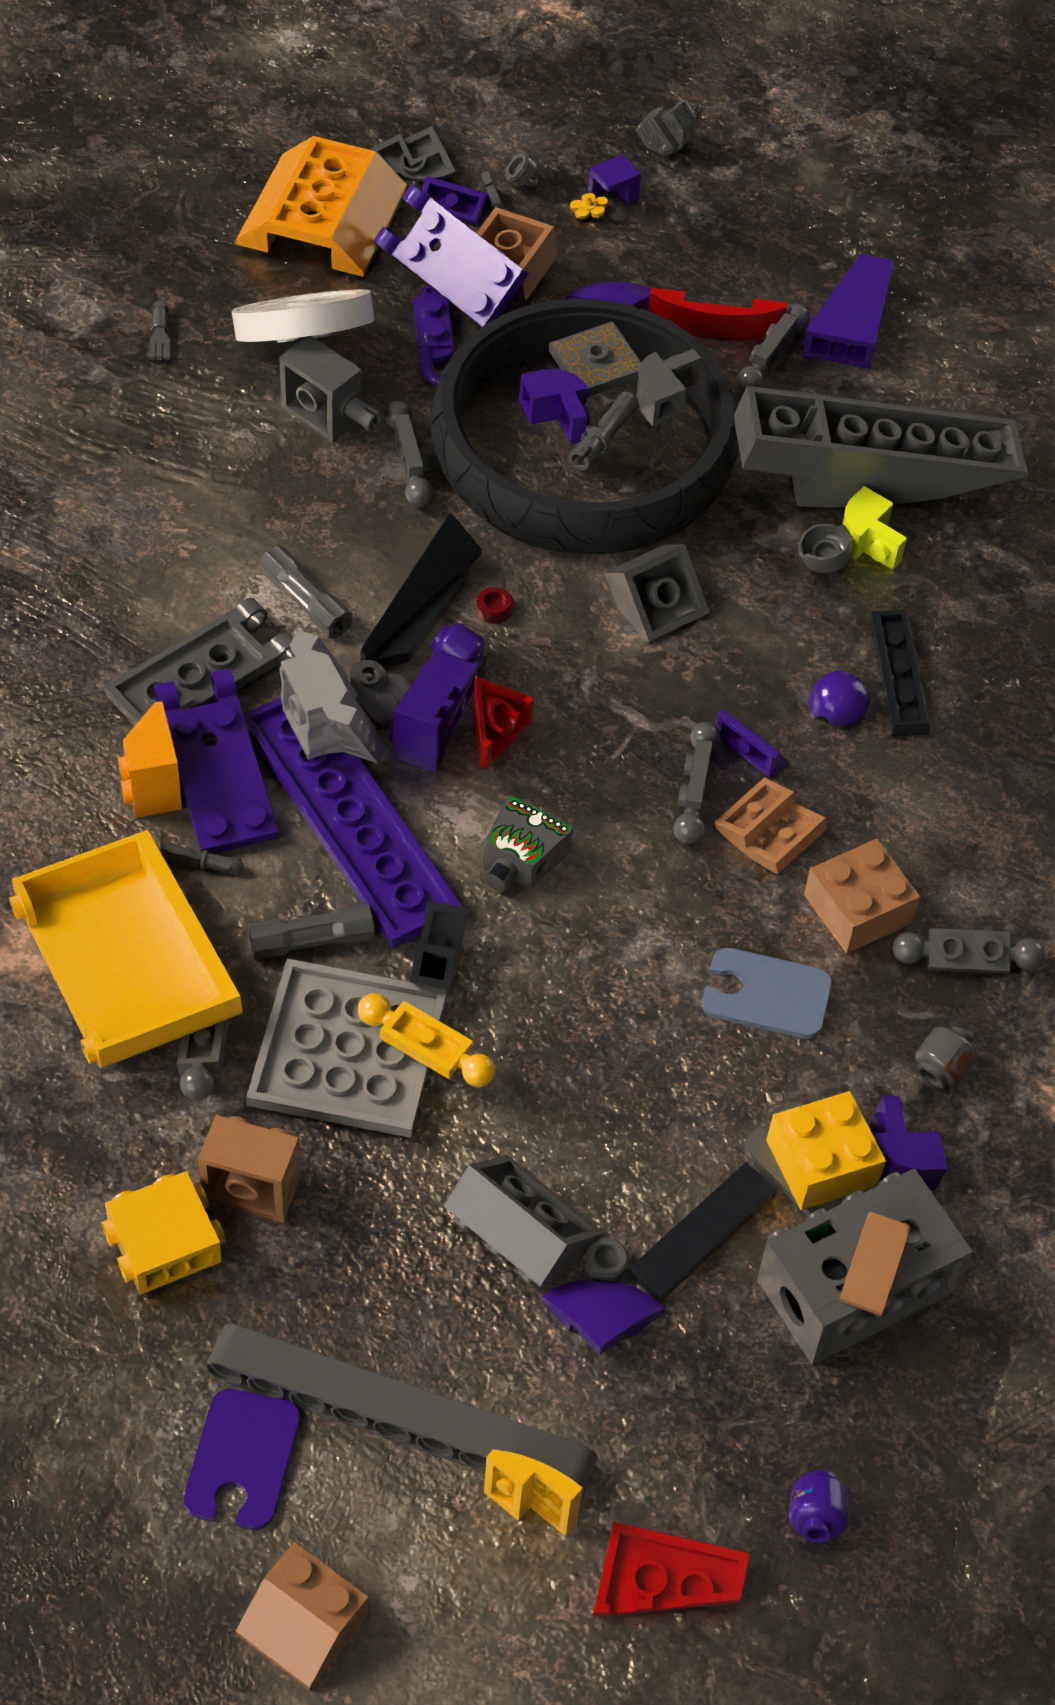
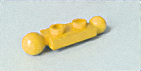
[358,993,496,1087]

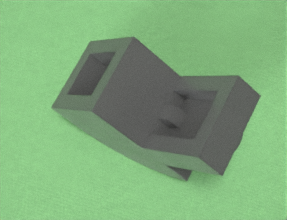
[636,349,701,426]

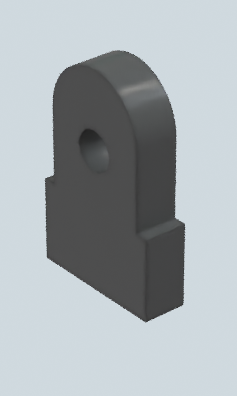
[481,171,504,210]

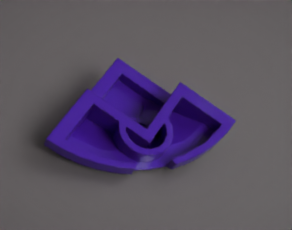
[566,282,651,311]
[541,1279,665,1355]

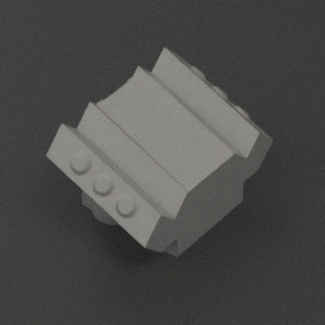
[280,630,386,763]

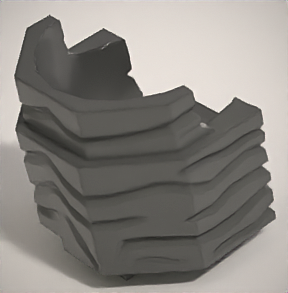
[635,99,701,156]

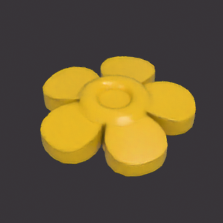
[570,193,608,219]

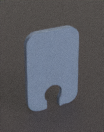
[702,948,831,1039]

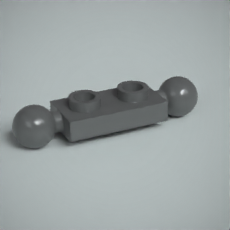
[737,304,810,392]
[384,400,434,507]
[673,722,721,844]
[892,928,1045,974]
[177,1019,229,1100]

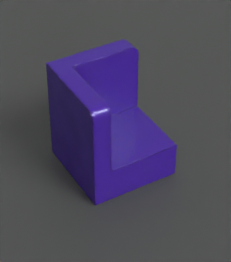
[588,154,641,203]

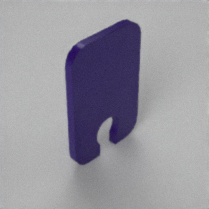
[184,1389,300,1530]

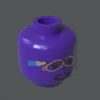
[789,1470,850,1543]

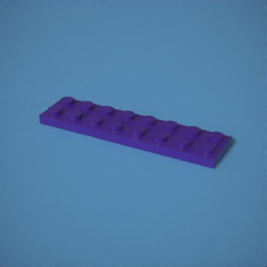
[243,698,463,949]

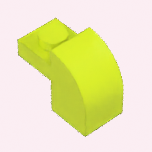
[842,486,907,570]

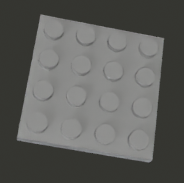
[246,959,447,1138]

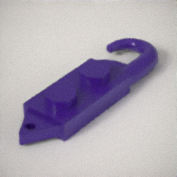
[413,284,453,387]

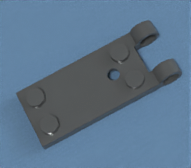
[105,598,295,726]

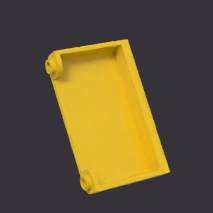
[9,830,243,1069]

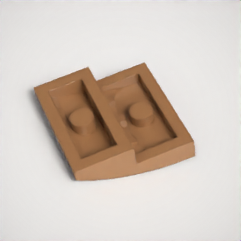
[714,777,827,875]

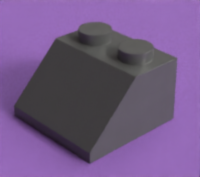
[604,544,710,642]

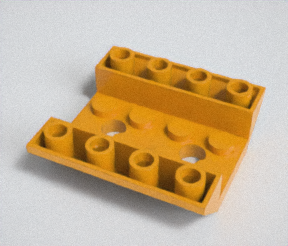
[236,136,407,277]

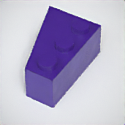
[389,651,478,772]

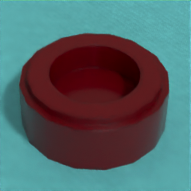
[476,587,513,624]

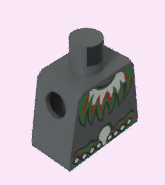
[483,795,573,891]

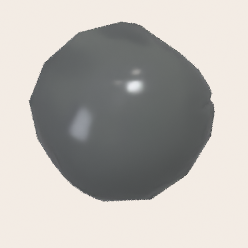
[798,523,854,574]

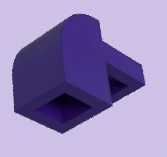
[519,369,590,445]
[869,1096,948,1190]

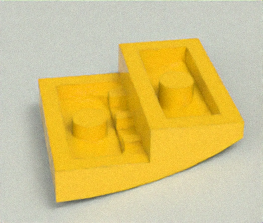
[484,1450,583,1536]

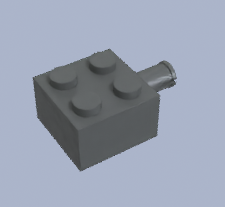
[279,336,384,442]

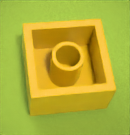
[766,1091,886,1210]

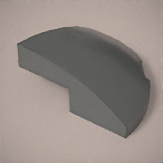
[371,126,457,182]

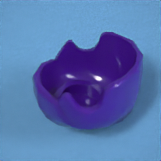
[807,670,870,727]

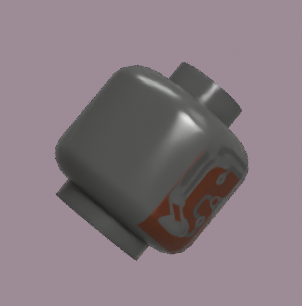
[915,1026,977,1088]

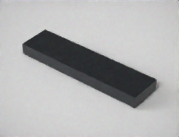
[870,610,931,736]
[628,1162,777,1303]

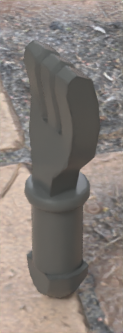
[149,300,171,361]
[160,842,244,875]

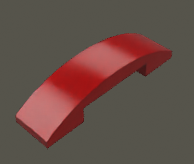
[648,288,787,340]

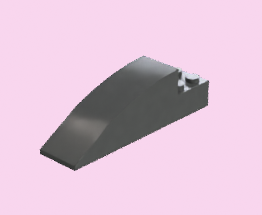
[734,386,1028,508]

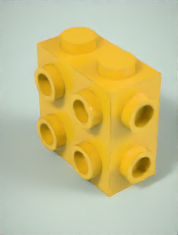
[101,1171,226,1295]

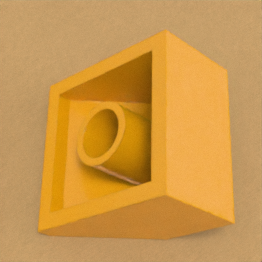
[118,701,182,818]

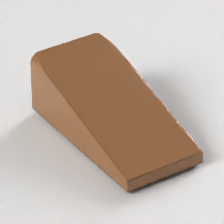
[839,1212,911,1316]

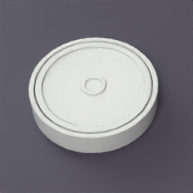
[231,289,375,343]

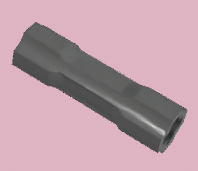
[259,545,353,639]
[248,903,374,960]

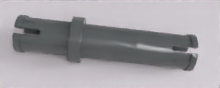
[568,391,639,471]

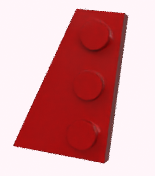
[593,1522,750,1617]

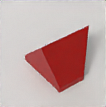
[473,676,534,770]

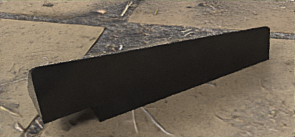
[360,514,482,664]

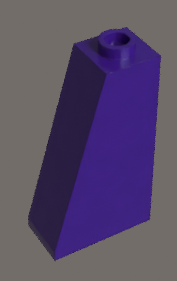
[803,254,894,369]

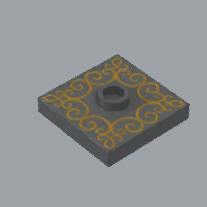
[549,321,641,397]

